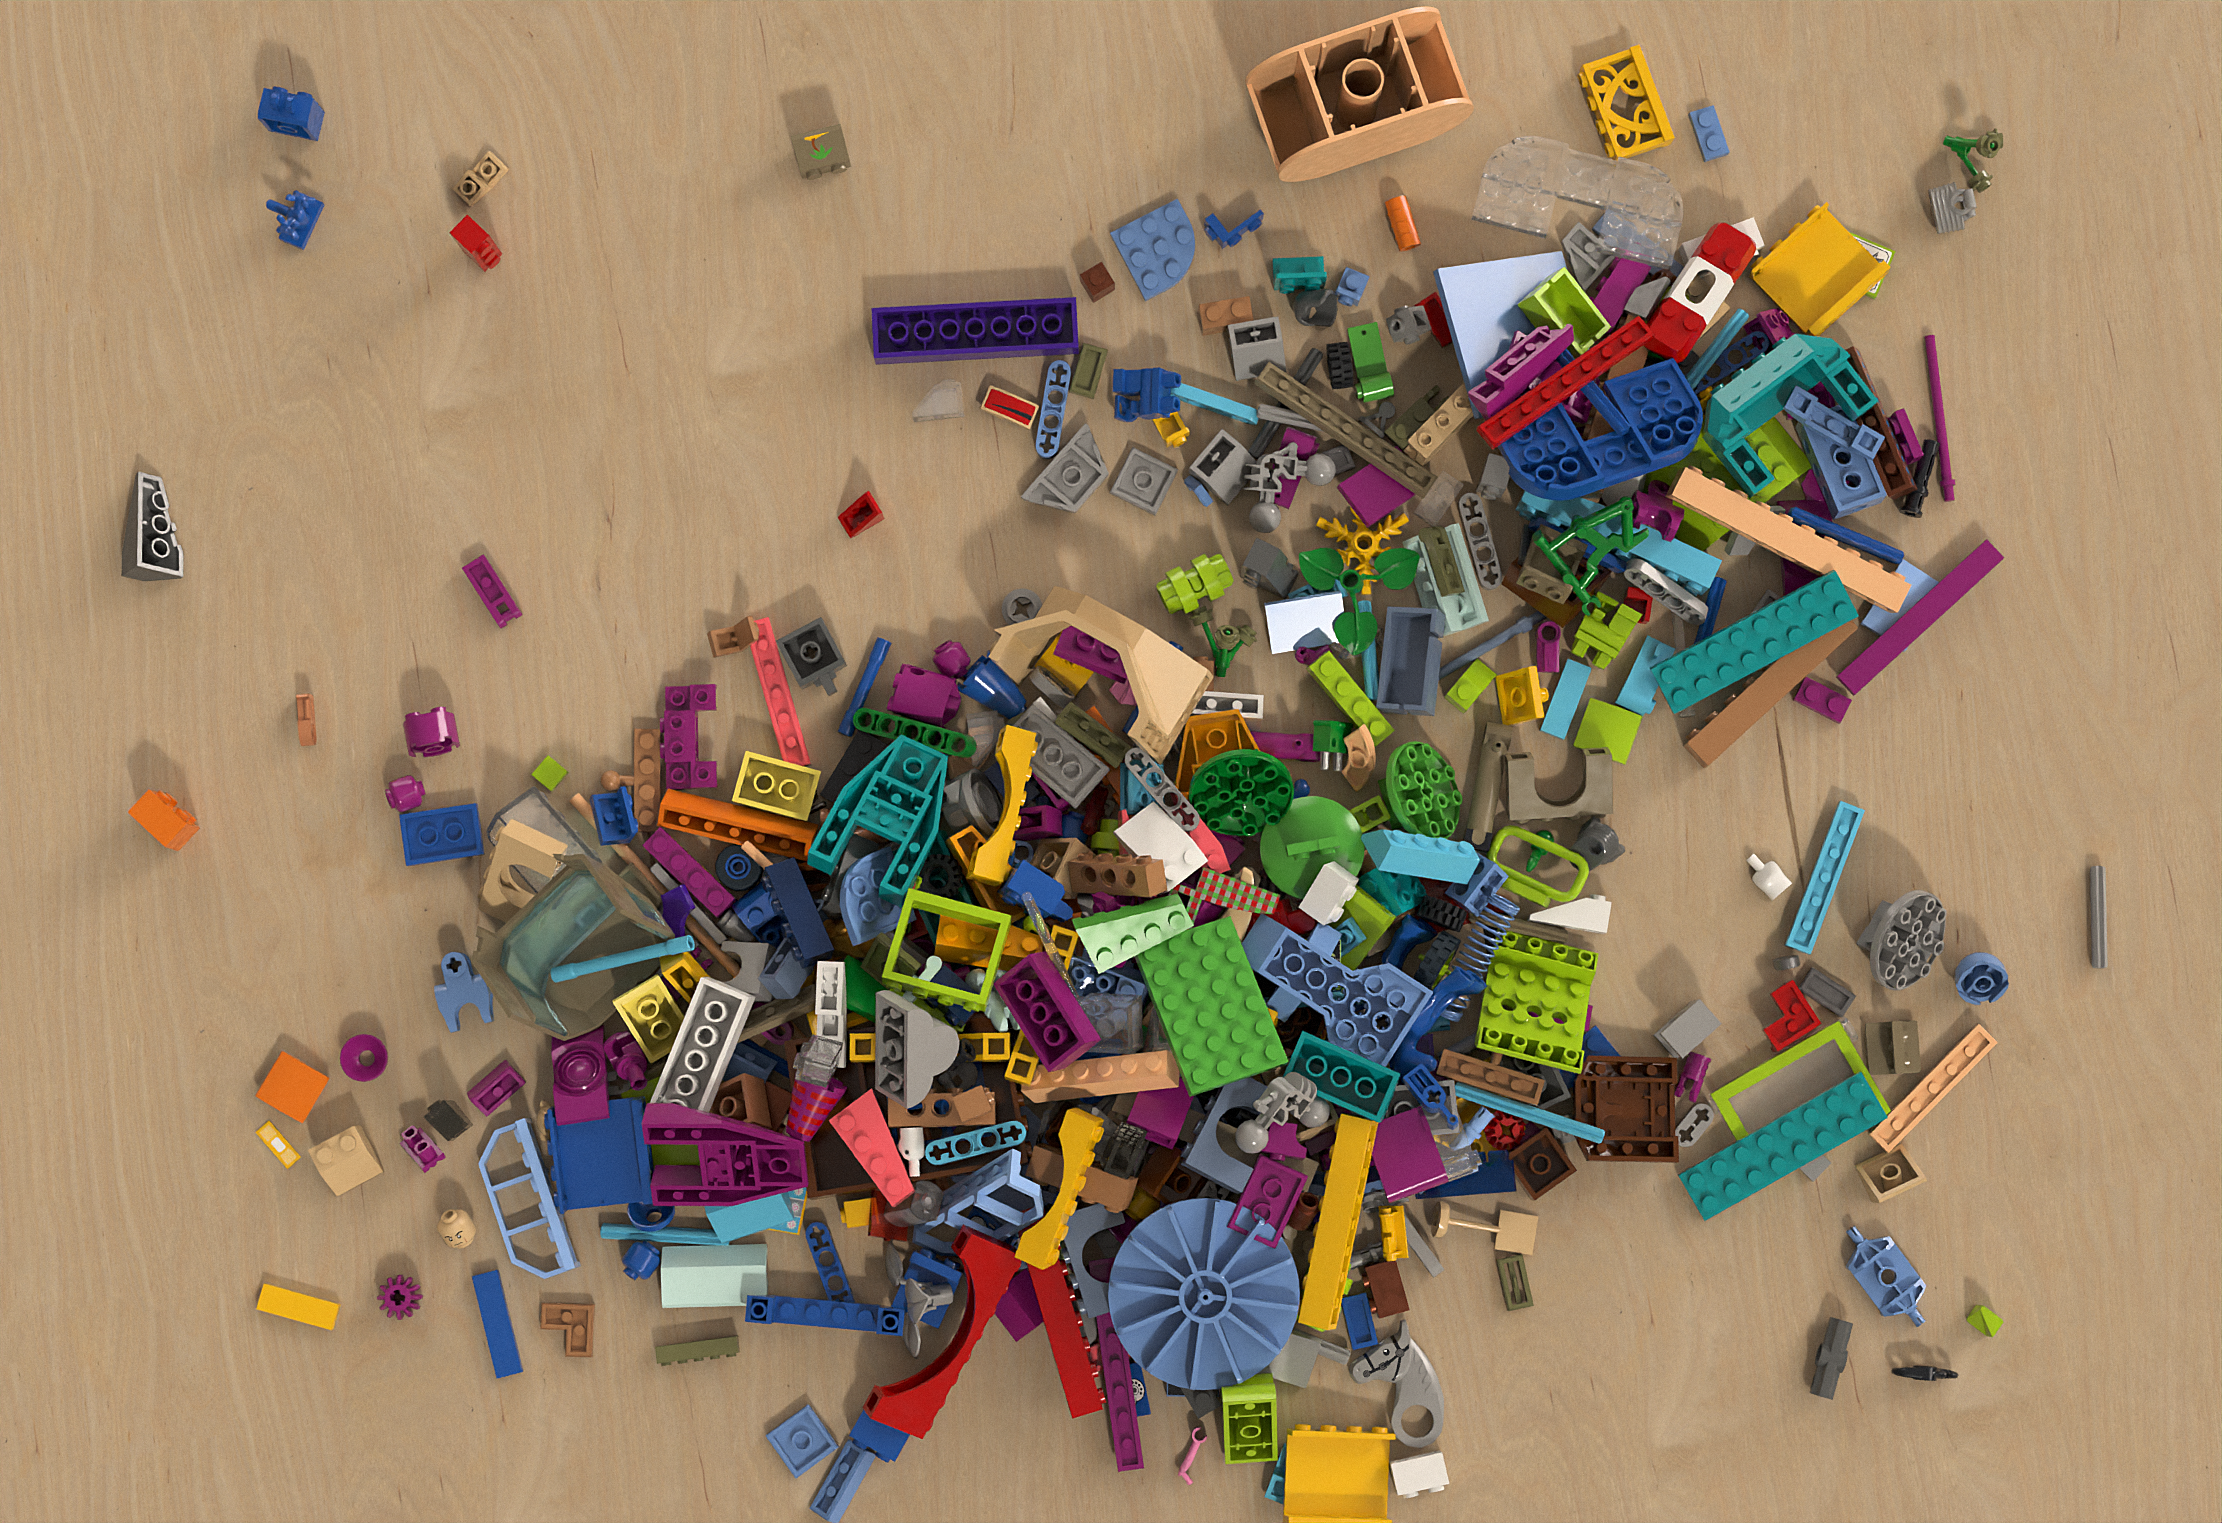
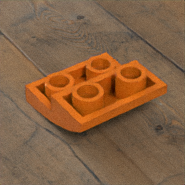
[255,1051,330,1123]

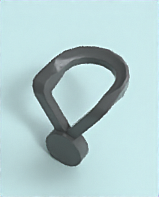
[1358,402,1395,439]

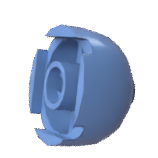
[1954,952,2009,1005]

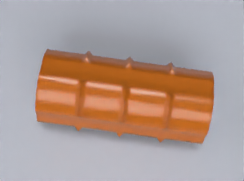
[1384,196,1421,252]

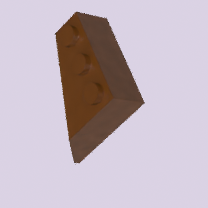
[1501,556,1612,628]

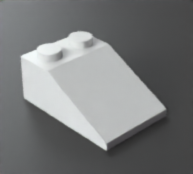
[1113,801,1208,895]

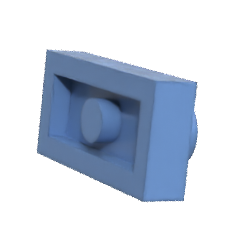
[1688,105,1730,162]

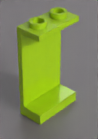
[1327,884,1396,991]

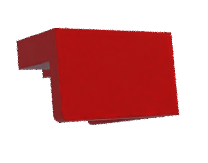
[1762,979,1822,1052]

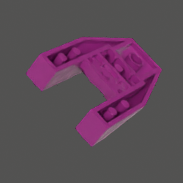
[642,1103,809,1206]

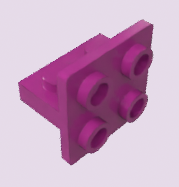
[1743,308,1796,355]

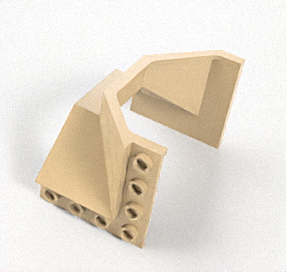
[988,586,1214,765]

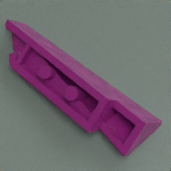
[1468,324,1574,421]

